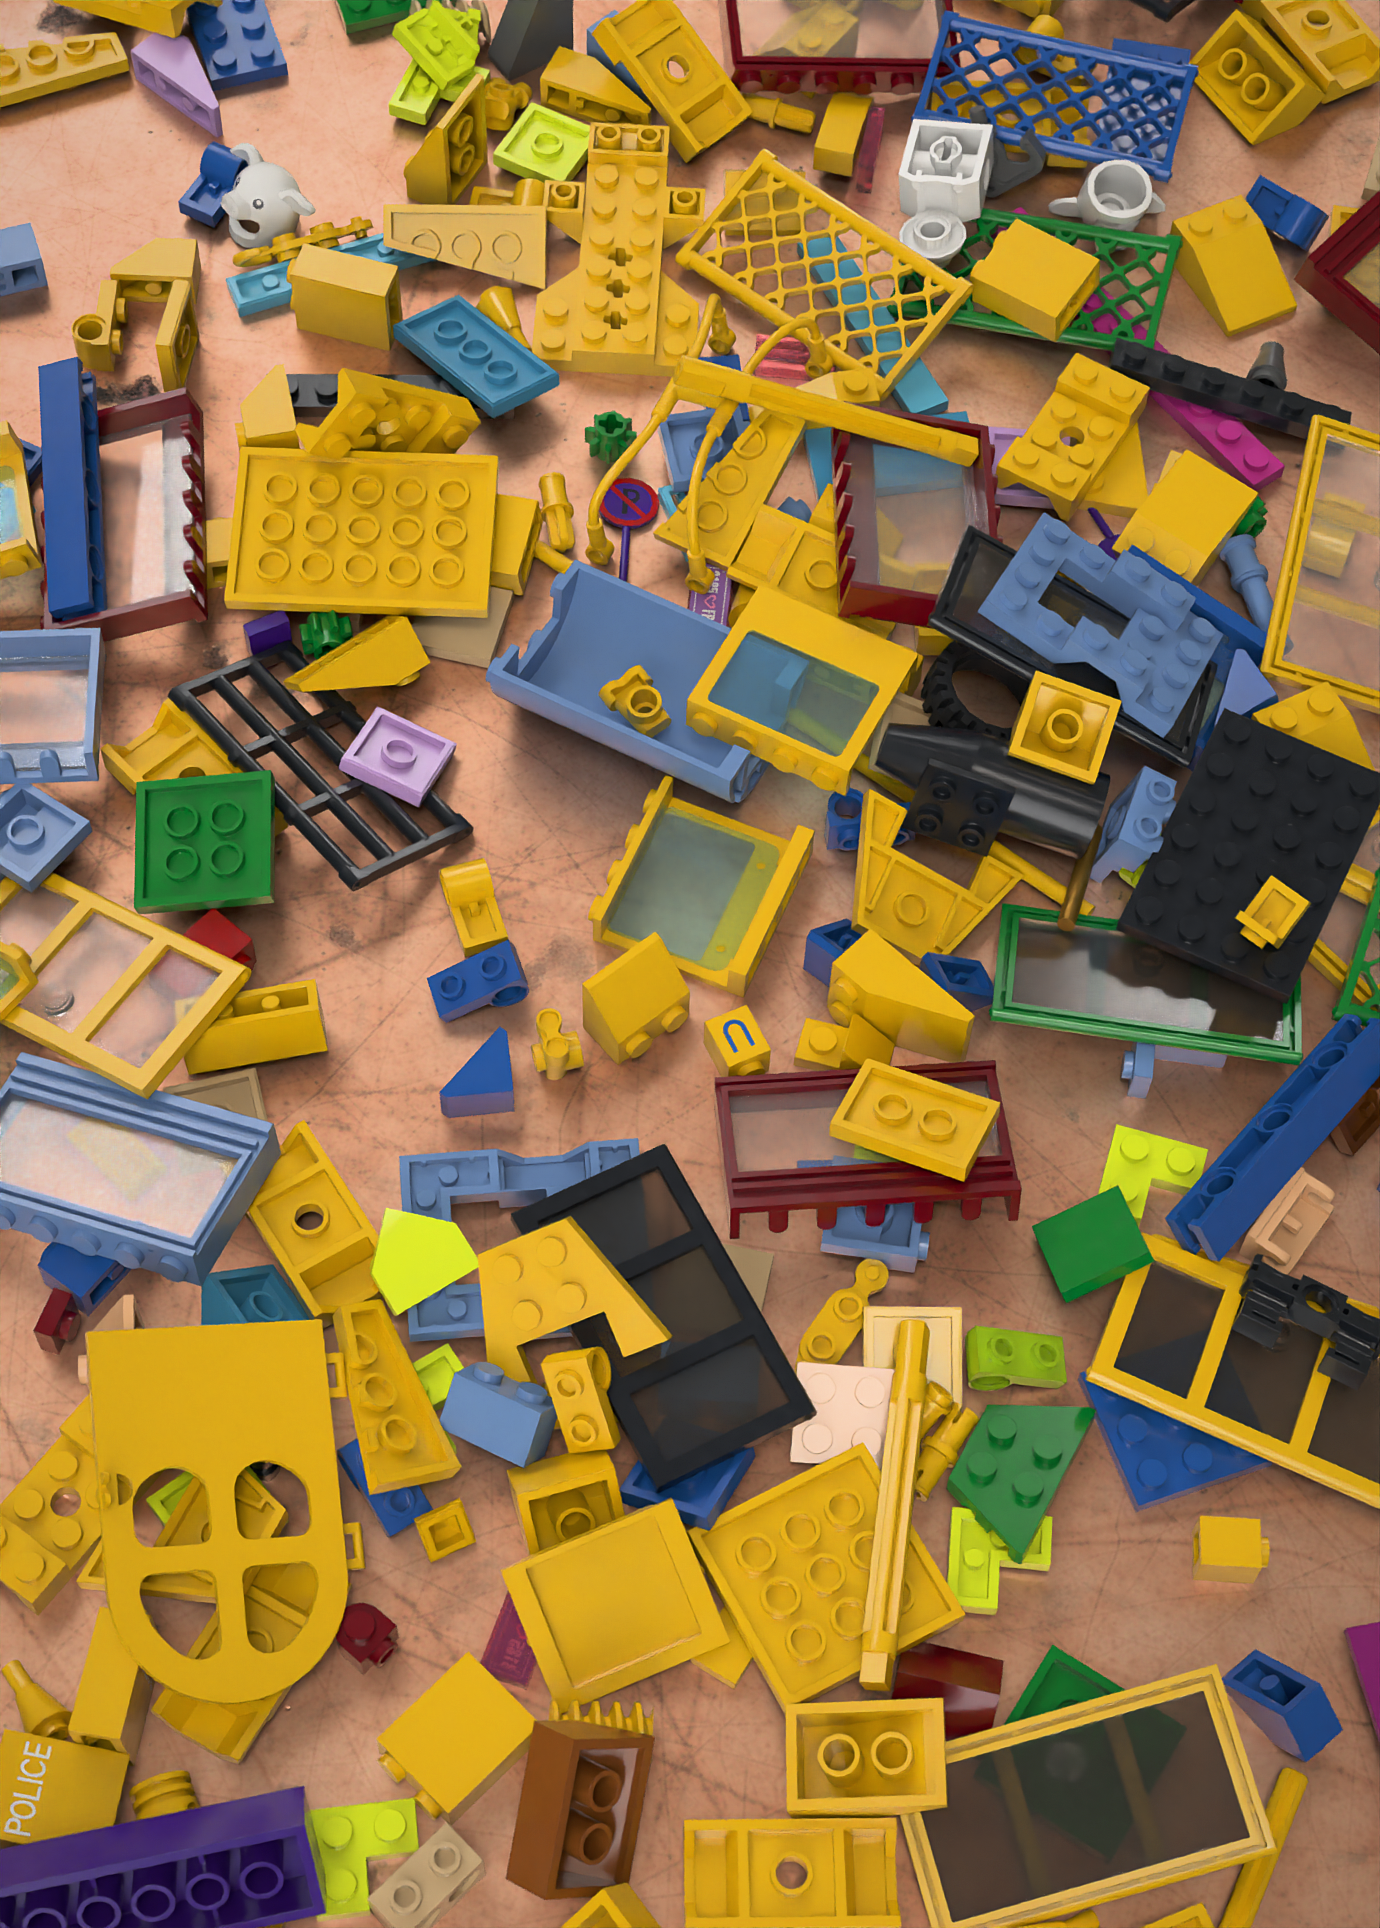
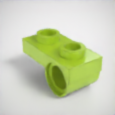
[964,1326,1067,1391]

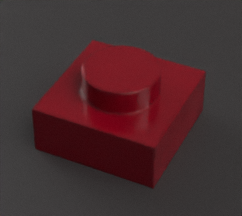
[33,1288,81,1355]

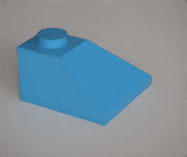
[201,1264,310,1326]

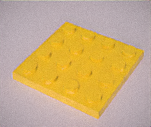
[687,1442,966,1715]

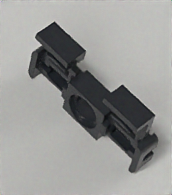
[1231,1254,1380,1391]

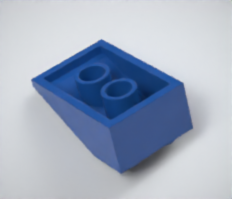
[1096,38,1191,162]

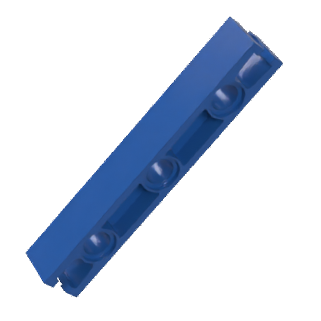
[38,356,107,621]
[1165,1014,1380,1262]

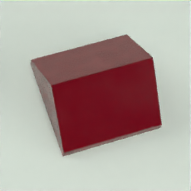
[891,1642,1004,1761]

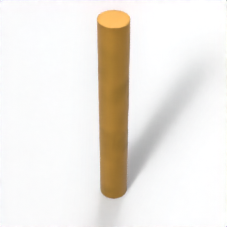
[1057,824,1103,931]

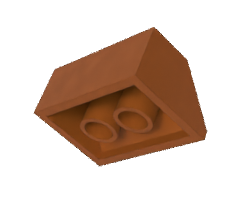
[506,1720,655,1900]

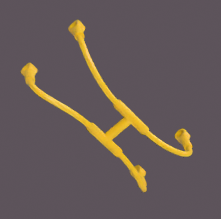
[585,293,834,594]

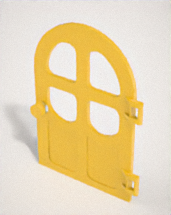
[85,1319,366,1704]

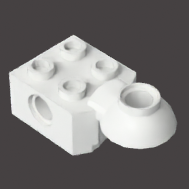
[899,119,994,268]

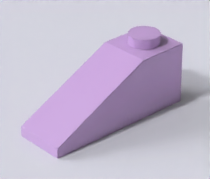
[131,32,223,138]

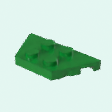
[947,1404,1096,1565]

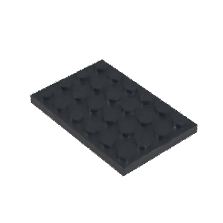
[1116,708,1380,1004]

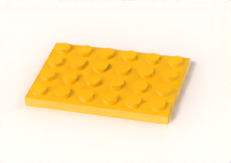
[224,447,499,618]

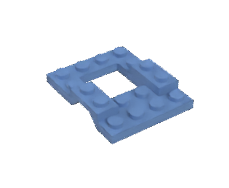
[977,512,1223,738]
[399,1138,655,1342]

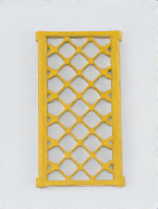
[675,149,974,402]

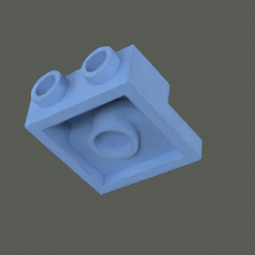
[657,405,750,493]
[1090,766,1177,883]
[0,783,92,893]
[820,1157,930,1273]

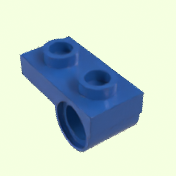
[178,142,249,227]
[1245,175,1329,252]
[824,788,916,851]
[427,940,529,1023]
[336,1438,433,1537]

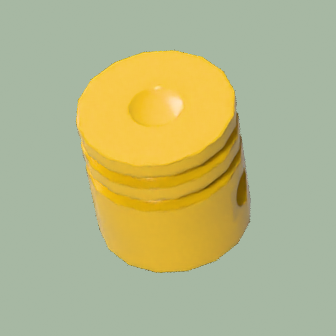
[128,1770,199,1821]

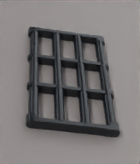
[168,640,474,892]

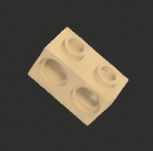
[367,1822,485,1928]

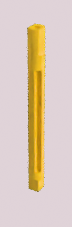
[673,354,979,467]
[859,1319,930,1691]

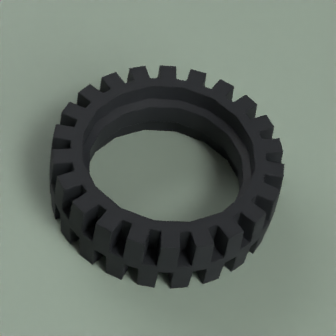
[921,636,1032,740]

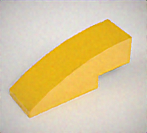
[813,92,874,176]

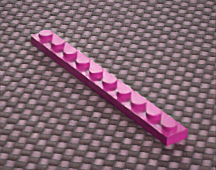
[991,207,1285,492]

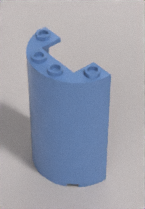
[486,559,810,803]

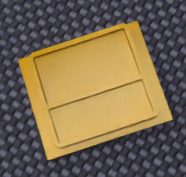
[500,1497,730,1714]

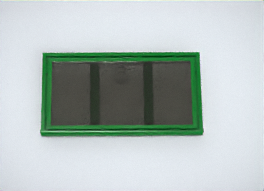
[989,903,1303,1066]

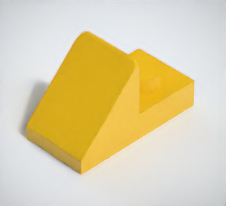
[794,1013,895,1071]

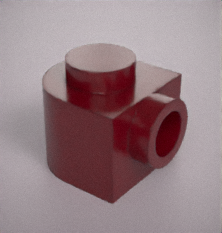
[335,1603,399,1675]

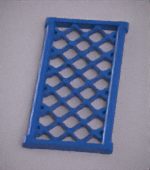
[911,10,1199,183]

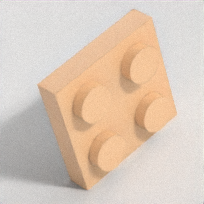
[790,1362,895,1469]

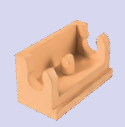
[1239,1167,1335,1275]

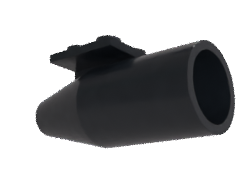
[874,722,1110,859]

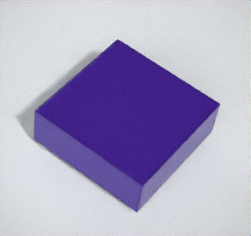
[243,611,292,656]

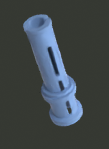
[1219,534,1293,656]

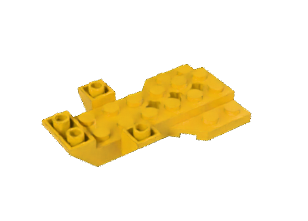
[532,122,706,377]

